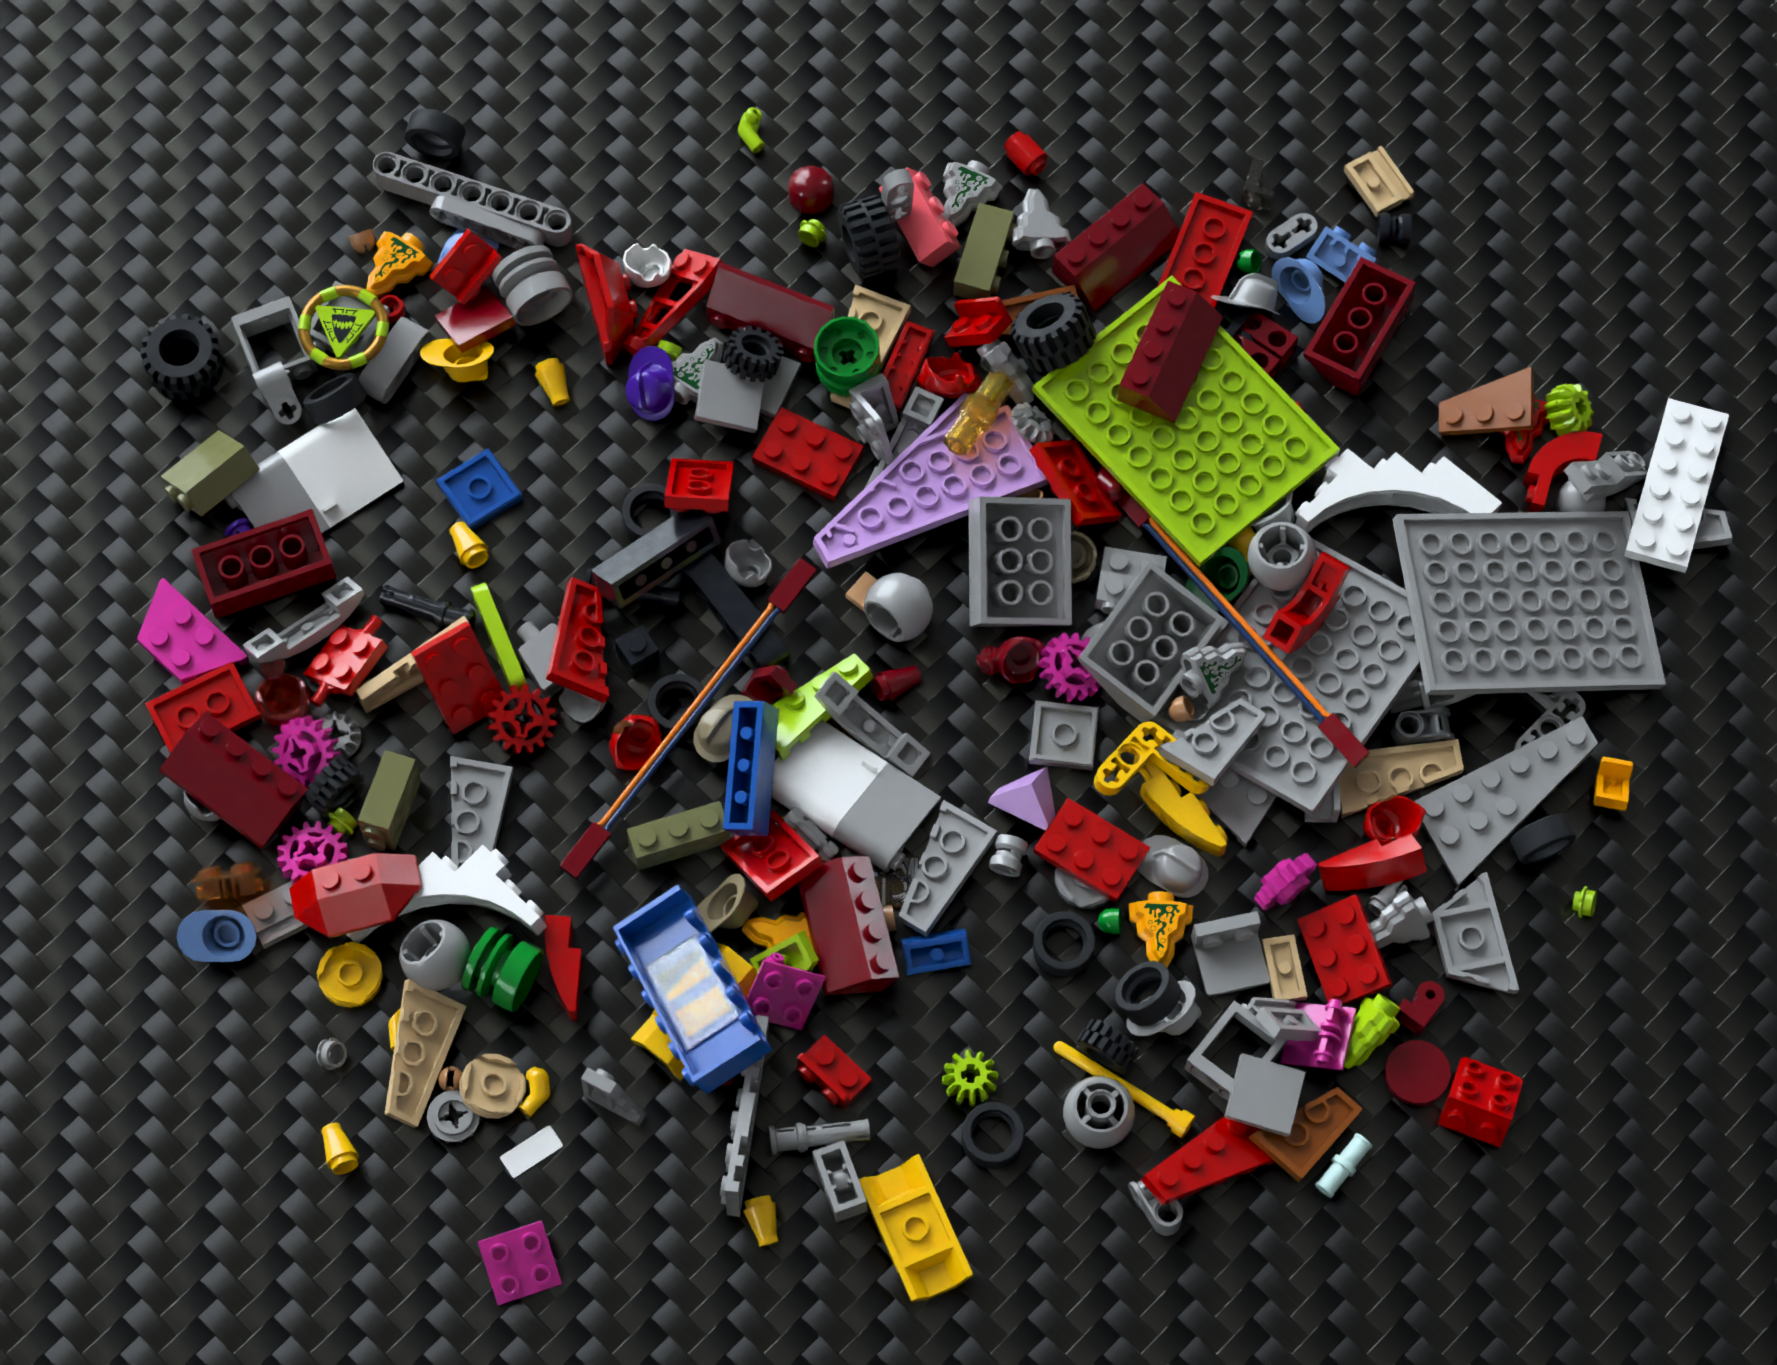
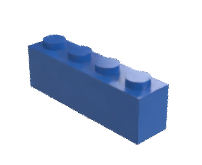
[723,701,779,836]

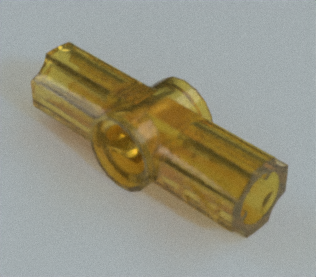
[943,371,1013,456]

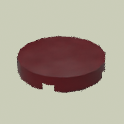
[1384,1040,1451,1106]

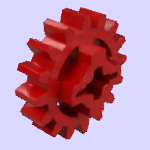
[486,684,557,754]

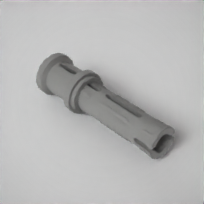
[768,1119,870,1156]

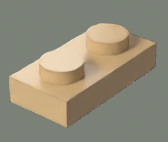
[1261,934,1307,1001]

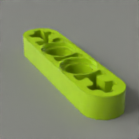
[470,582,527,692]

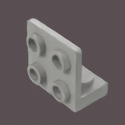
[1191,911,1270,997]

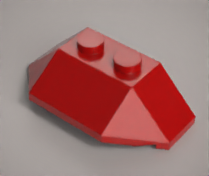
[576,243,639,366]
[289,853,422,938]

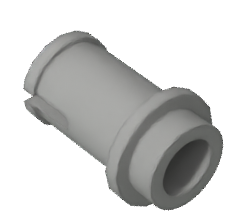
[1368,881,1408,917]

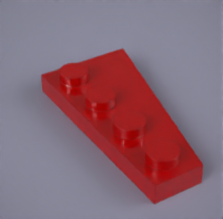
[546,577,609,703]
[1141,1117,1275,1206]

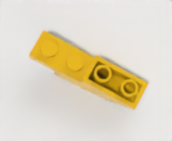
[1133,756,1228,857]

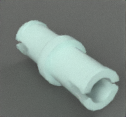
[1315,1133,1373,1198]

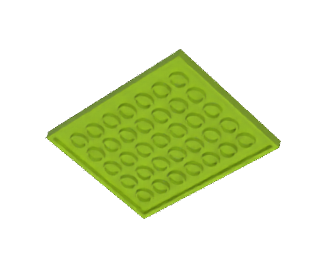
[1032,276,1340,568]

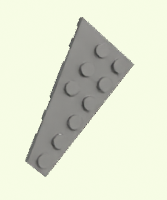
[1414,716,1598,888]
[720,1015,769,1217]

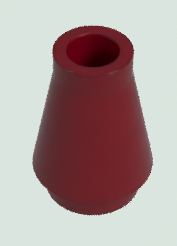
[871,665,921,702]

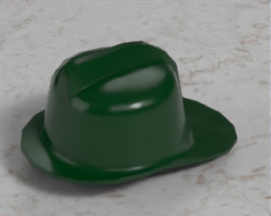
[1185,546,1250,612]

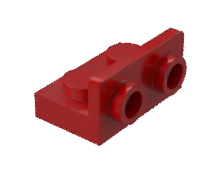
[430,229,502,305]
[944,297,1013,347]
[797,1034,872,1110]

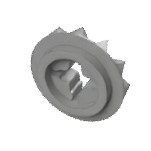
[1011,402,1055,443]
[320,711,361,760]
[427,1090,480,1143]

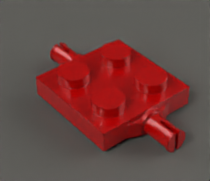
[303,615,388,708]

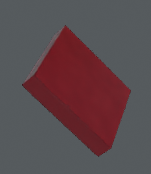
[434,287,516,353]

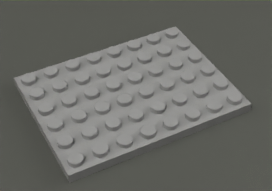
[1392,511,1666,695]
[1151,538,1420,816]

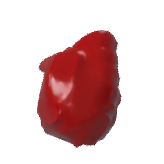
[917,353,982,399]

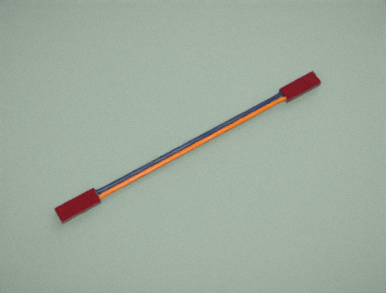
[1116,488,1371,768]
[559,558,817,880]

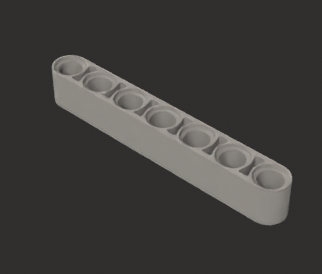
[372,152,572,247]

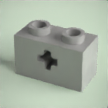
[812,1140,868,1222]

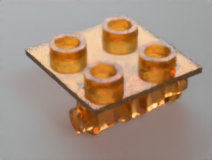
[190,862,263,901]

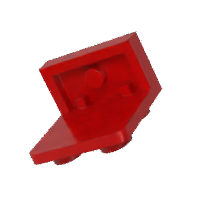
[1438,1057,1523,1148]

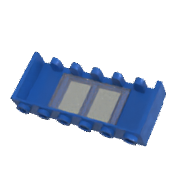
[613,885,772,1094]

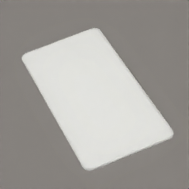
[500,1125,563,1178]

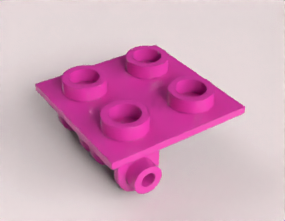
[746,952,826,1030]
[1280,999,1356,1070]
[478,1220,562,1305]

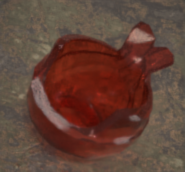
[255,659,311,726]

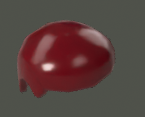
[788,165,834,214]

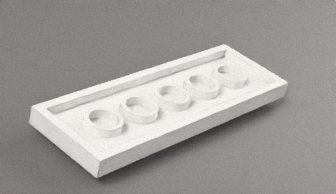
[1624,398,1729,573]

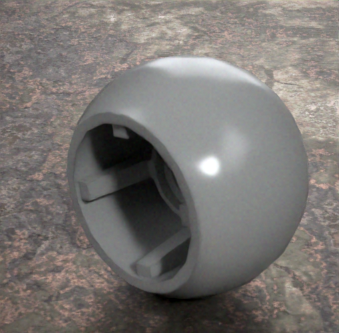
[1247,522,1317,591]
[864,573,933,642]
[399,920,471,991]
[1063,1076,1135,1149]

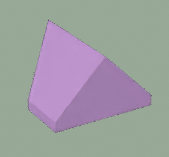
[988,766,1056,831]

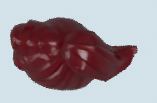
[976,636,1045,684]

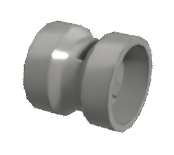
[989,834,1028,877]

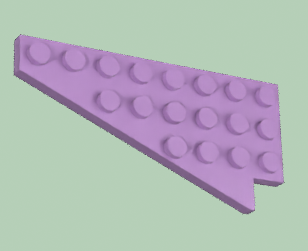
[813,393,1050,569]

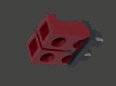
[1221,303,1298,379]

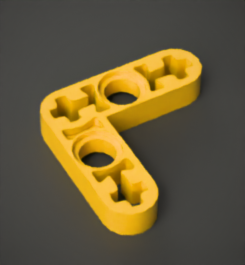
[1094,721,1211,796]

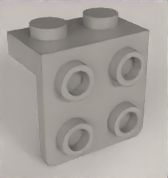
[849,373,900,466]

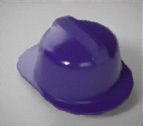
[626,346,675,421]

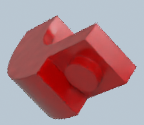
[1523,431,1603,512]
[1262,552,1351,654]

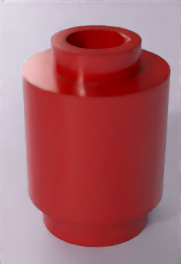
[1003,131,1048,176]

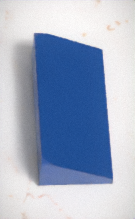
[900,928,971,975]

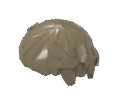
[1071,531,1097,583]

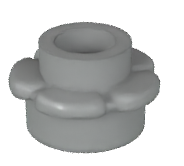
[316,1037,347,1070]

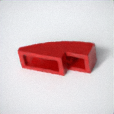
[1318,834,1427,891]
[544,915,583,1021]

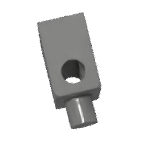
[517,621,564,698]

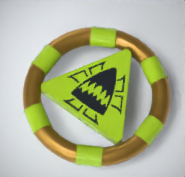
[298,285,389,370]

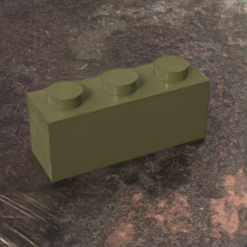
[953,203,1017,299]
[627,801,730,871]

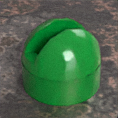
[1236,249,1261,274]
[1098,908,1122,934]

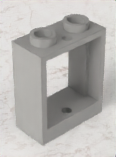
[231,296,318,392]
[1184,1000,1287,1102]

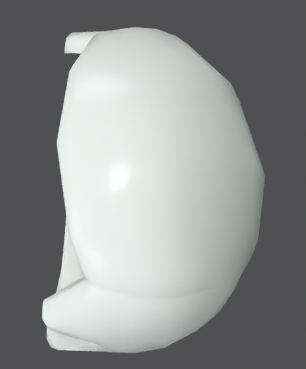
[623,243,672,288]

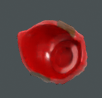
[609,714,663,770]
[1363,794,1426,846]

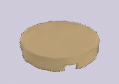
[459,1054,526,1119]

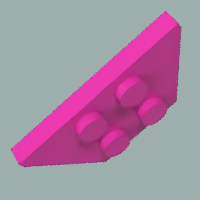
[137,578,249,684]

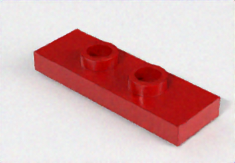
[883,320,935,413]

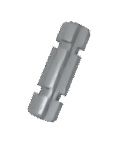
[783,807,839,862]

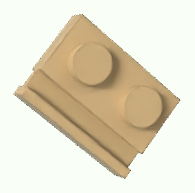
[1343,146,1415,217]

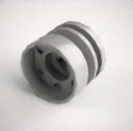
[492,245,573,326]

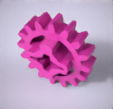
[1038,632,1101,702]
[272,716,341,787]
[277,821,348,885]
[1253,853,1317,911]

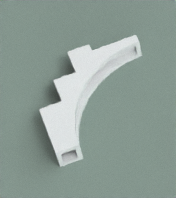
[1295,448,1502,533]
[346,845,547,943]

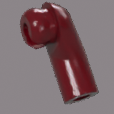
[1096,465,1123,502]

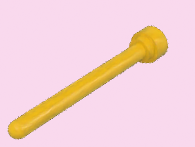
[1053,1041,1196,1138]

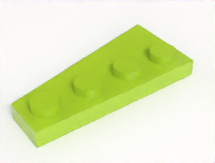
[772,653,873,761]

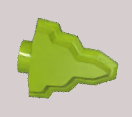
[1344,993,1400,1069]

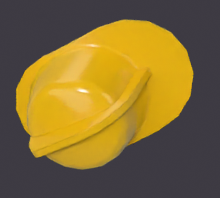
[420,339,494,382]

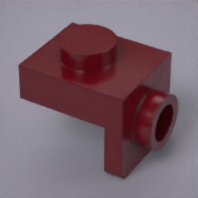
[741,665,798,705]

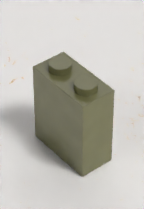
[160,430,260,516]
[358,750,421,851]

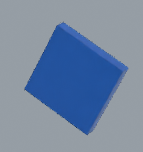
[436,448,523,531]

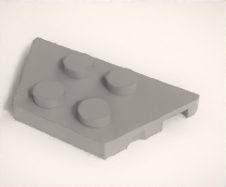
[1431,872,1519,994]

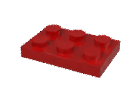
[752,407,864,501]
[1029,440,1122,526]
[664,458,734,514]
[410,621,509,735]
[145,661,261,753]
[1033,798,1151,903]
[720,809,824,901]
[1297,894,1393,1007]

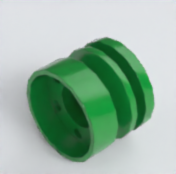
[814,316,881,397]
[461,926,544,1012]

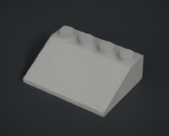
[968,496,1072,627]
[1077,560,1225,723]

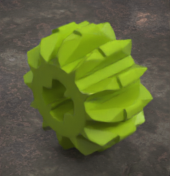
[1544,384,1594,436]
[942,1049,998,1107]

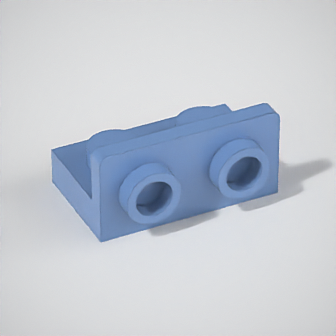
[1306,225,1380,283]

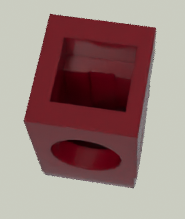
[1395,981,1445,1036]

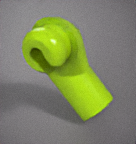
[738,107,765,153]

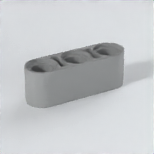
[358,317,431,404]

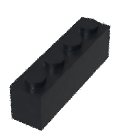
[591,509,721,609]

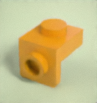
[1594,757,1633,811]

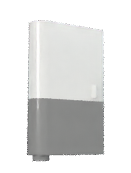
[224,408,404,534]
[771,721,941,873]

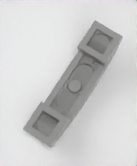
[864,386,944,489]
[243,576,365,663]
[814,671,930,778]

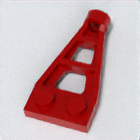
[622,249,723,356]

